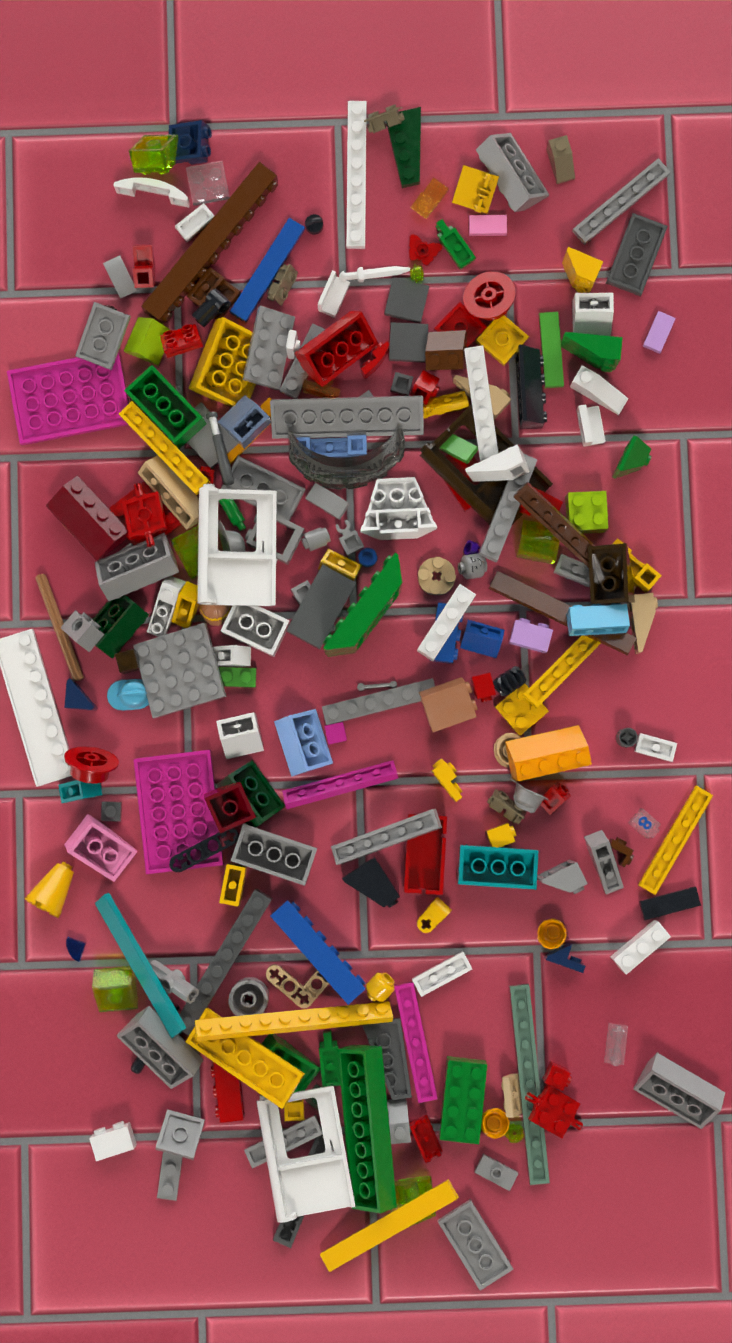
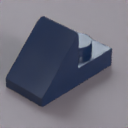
[544,943,586,973]

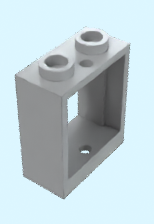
[245,514,305,565]

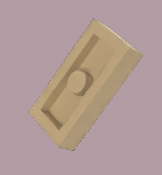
[501,1073,522,1118]

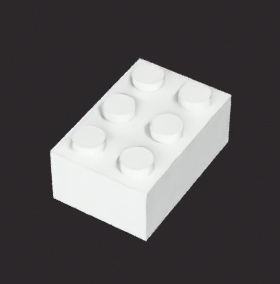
[221,606,290,657]

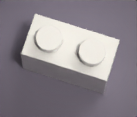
[89,1121,137,1161]

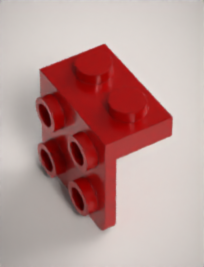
[160,324,203,358]

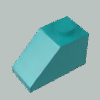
[58,780,102,803]

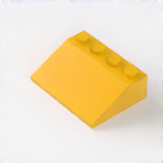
[188,317,256,407]

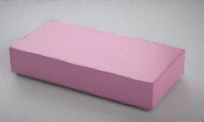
[469,215,507,236]

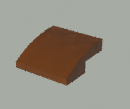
[187,268,241,320]

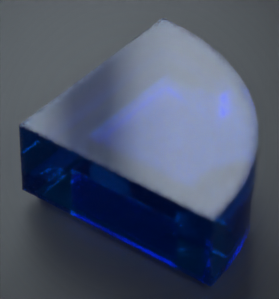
[66,937,86,962]

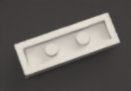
[412,951,472,997]

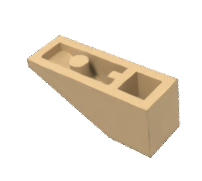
[453,375,511,420]
[628,593,658,654]

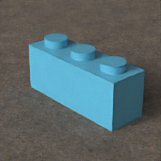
[566,603,630,636]

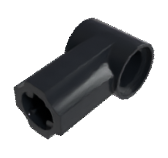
[192,289,231,327]

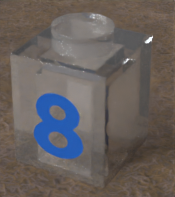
[628,809,661,839]

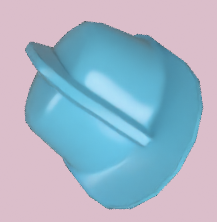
[107,679,149,711]

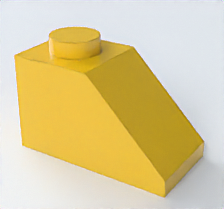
[171,581,200,628]

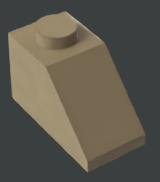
[546,135,575,184]

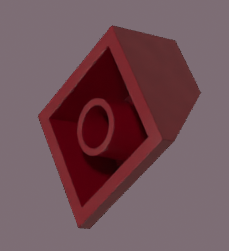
[204,782,256,833]

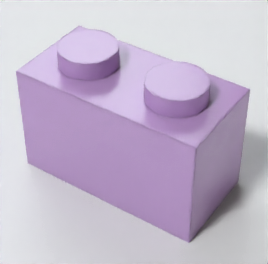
[508,618,553,653]

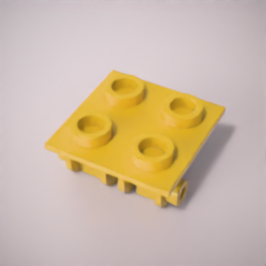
[452,165,499,214]

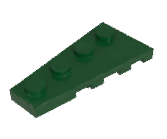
[386,107,421,188]

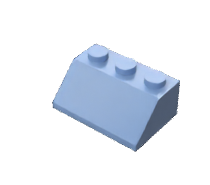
[274,709,333,777]

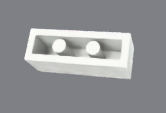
[610,920,671,974]

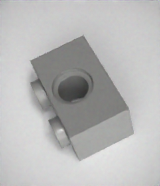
[61,610,104,652]

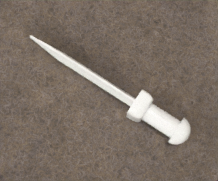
[339,266,411,282]

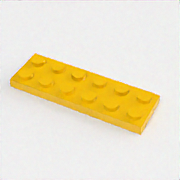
[185,1008,305,1109]

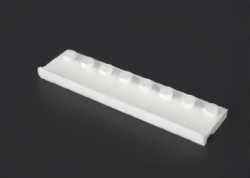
[0,629,71,787]

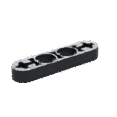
[169,828,239,873]

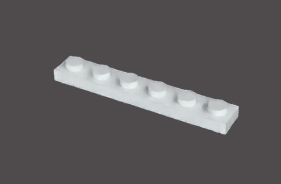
[464,345,498,462]

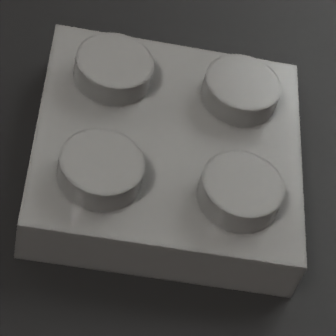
[155,1109,205,1160]

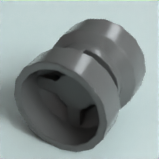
[616,728,638,748]

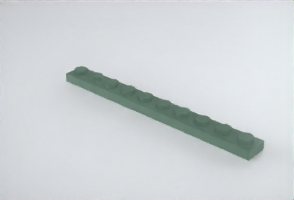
[509,984,550,1185]

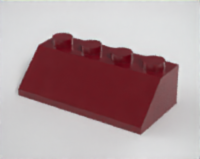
[46,476,128,561]

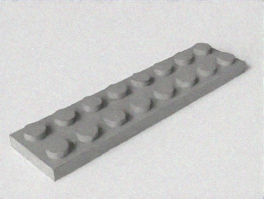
[270,396,424,439]

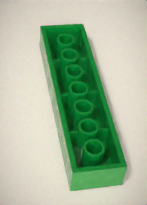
[337,1044,397,1214]

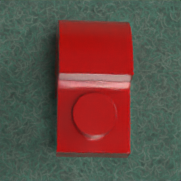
[133,244,155,288]

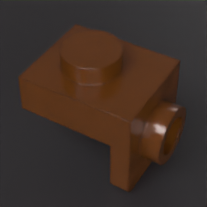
[609,837,634,867]

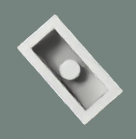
[213,645,251,667]

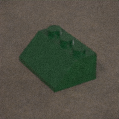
[92,595,149,659]
[216,760,286,828]

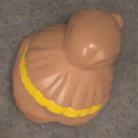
[199,605,231,626]

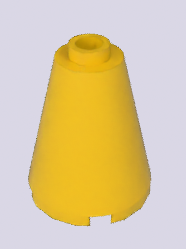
[25,862,74,918]

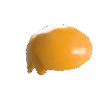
[537,918,567,949]
[481,1108,510,1139]

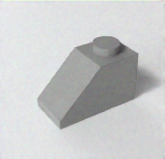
[387,1098,411,1144]

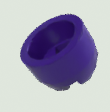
[464,540,480,555]

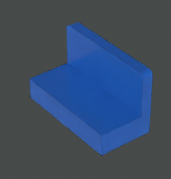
[460,620,505,658]

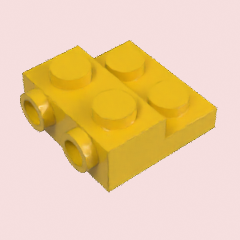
[431,758,463,802]

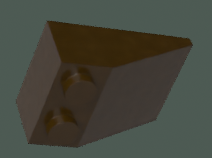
[588,543,635,605]

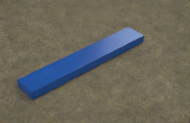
[230,218,305,322]

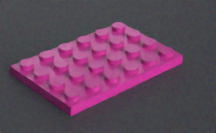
[7,352,129,446]
[134,750,224,874]

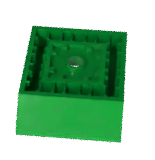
[323,553,402,657]

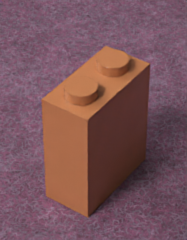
[419,677,478,732]

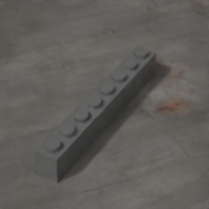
[179,888,273,1035]

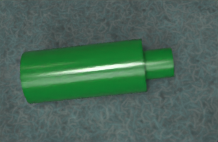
[219,499,246,531]

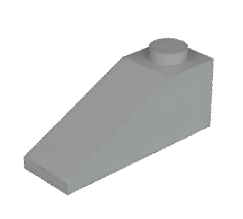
[584,830,624,895]

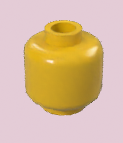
[366,973,395,1002]

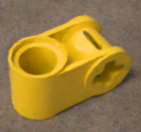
[417,896,452,933]

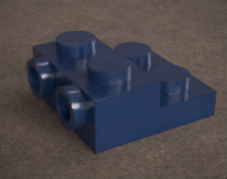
[168,120,212,165]

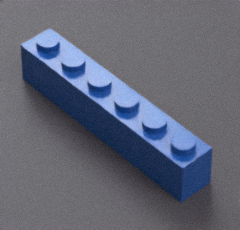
[270,900,366,1005]

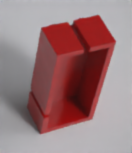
[403,814,447,895]

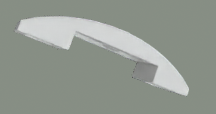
[114,178,190,208]

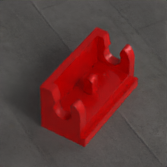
[409,1114,443,1163]

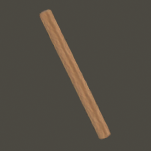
[35,574,84,681]

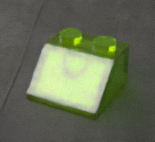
[129,134,178,175]
[92,966,138,1012]

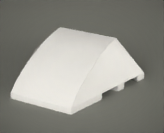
[360,477,437,540]

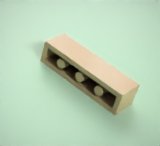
[138,455,199,530]

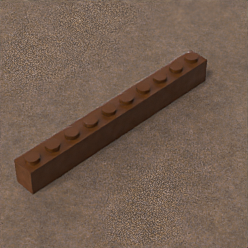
[141,162,278,324]

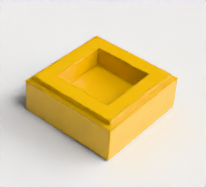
[284,1099,304,1121]

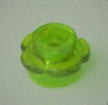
[410,264,424,283]
[505,1123,524,1143]

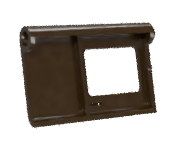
[420,404,553,525]

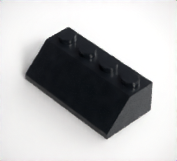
[515,345,547,430]

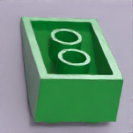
[561,332,623,372]
[262,1034,321,1092]

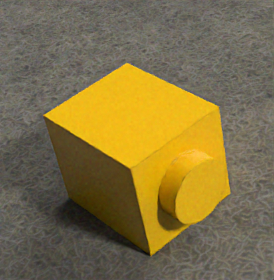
[485,823,517,848]

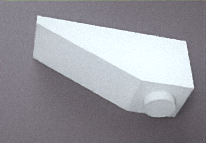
[570,365,629,415]

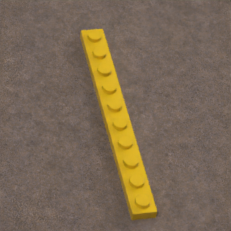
[195,1001,393,1041]

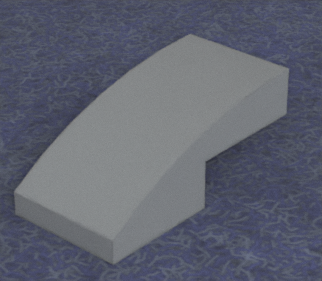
[103,255,137,299]
[305,483,350,520]

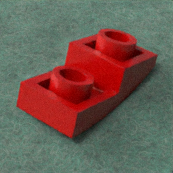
[361,341,390,379]

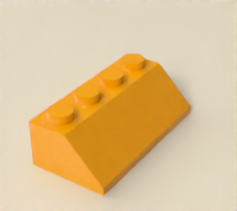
[505,725,592,781]

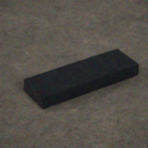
[639,886,701,920]

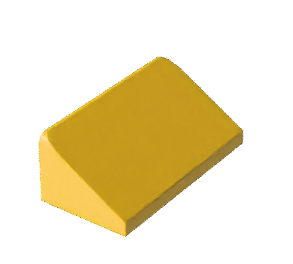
[318,549,362,581]

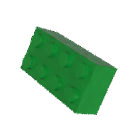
[124,365,207,449]
[439,1056,488,1145]

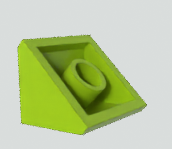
[124,317,170,366]

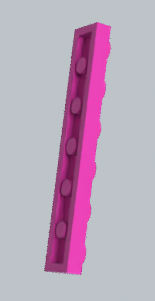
[282,760,398,809]
[394,982,438,1103]

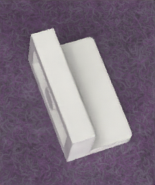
[318,270,350,318]
[576,404,606,447]

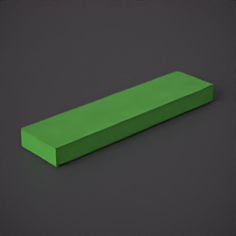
[539,312,564,388]

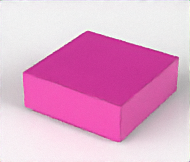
[324,722,347,745]

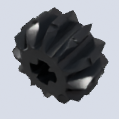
[493,666,527,696]

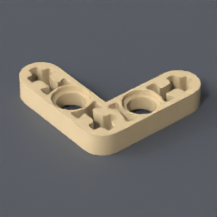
[266,964,329,1008]

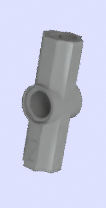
[150,960,199,1004]

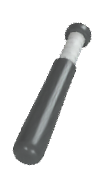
[206,412,234,486]

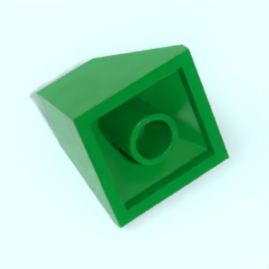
[612,435,652,479]

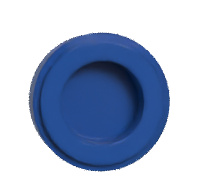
[358,548,377,568]

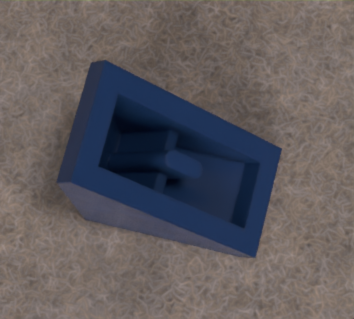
[64,678,98,711]

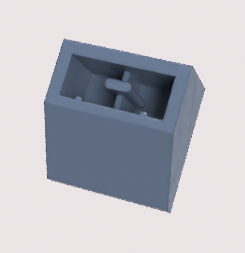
[218,395,271,449]

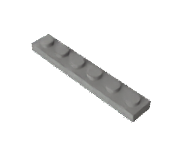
[572,158,670,245]
[478,453,537,562]
[322,678,435,725]
[331,809,442,865]

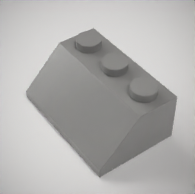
[537,859,588,894]

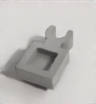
[336,520,364,556]

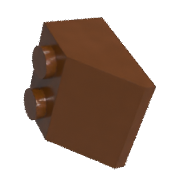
[425,330,467,371]

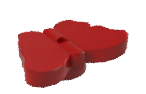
[409,234,442,266]

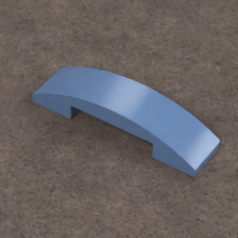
[292,435,367,459]

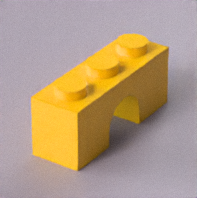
[612,538,662,593]

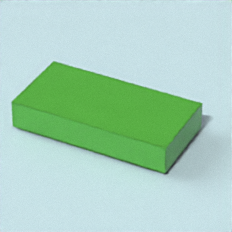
[439,434,478,464]

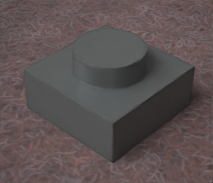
[390,372,414,396]
[101,802,122,822]

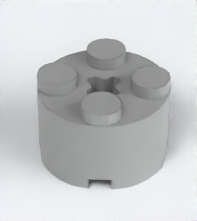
[229,977,269,1016]

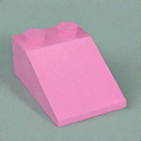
[64,814,138,882]

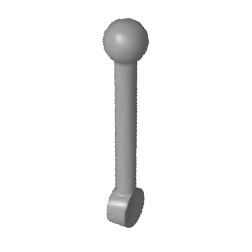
[357,681,397,691]

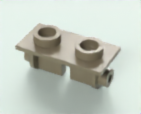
[364,104,405,133]
[267,264,298,306]
[487,789,527,824]

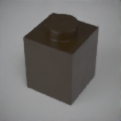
[115,649,140,674]

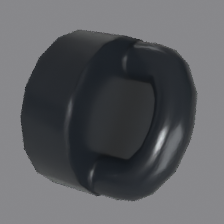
[305,214,324,235]

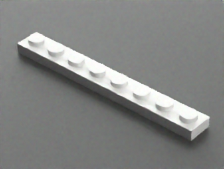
[346,101,367,249]

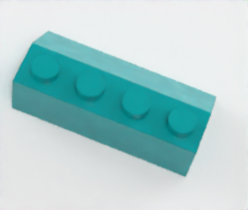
[457,845,539,890]

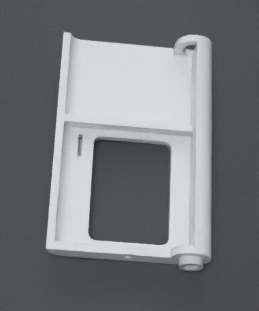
[197,484,277,606]
[256,1086,355,1223]

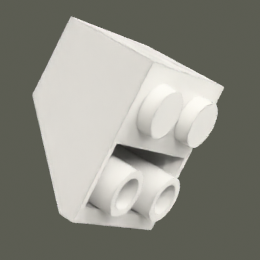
[572,293,614,336]
[216,712,264,759]

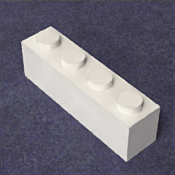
[417,584,476,661]

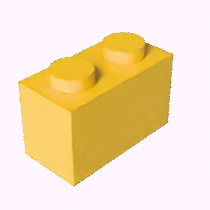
[219,863,247,906]

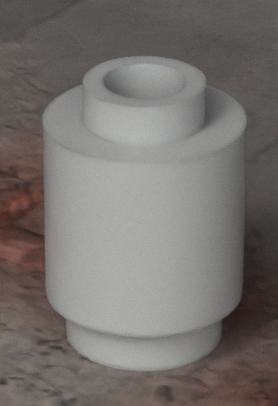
[301,527,331,552]

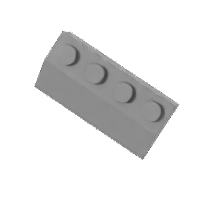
[476,133,549,212]
[95,533,179,601]
[231,824,317,886]
[116,1006,204,1089]
[633,1053,725,1129]

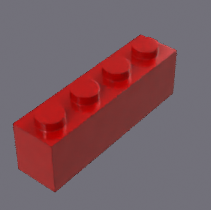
[211,1062,245,1123]

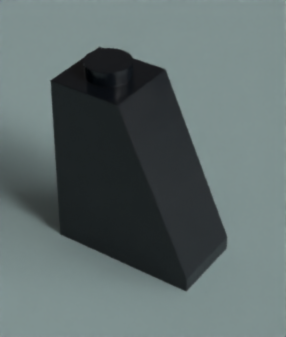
[342,857,400,908]

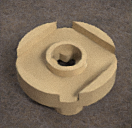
[418,557,456,595]

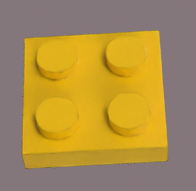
[476,315,529,366]
[495,683,549,736]

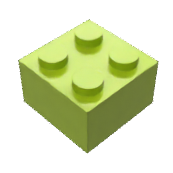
[565,491,608,534]

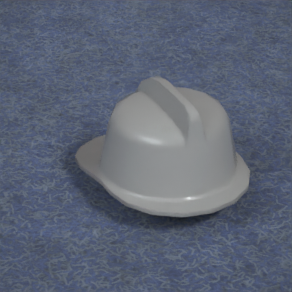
[218,520,246,552]
[508,777,549,813]

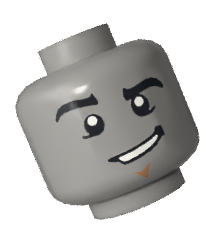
[458,553,487,579]

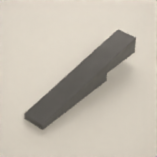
[273,1127,332,1248]

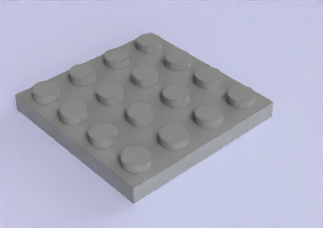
[133,623,227,718]

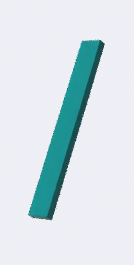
[95,893,186,1038]

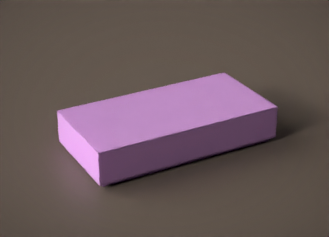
[643,311,676,354]

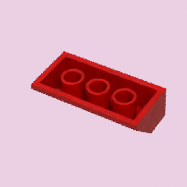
[294,311,379,387]

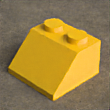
[562,247,603,293]

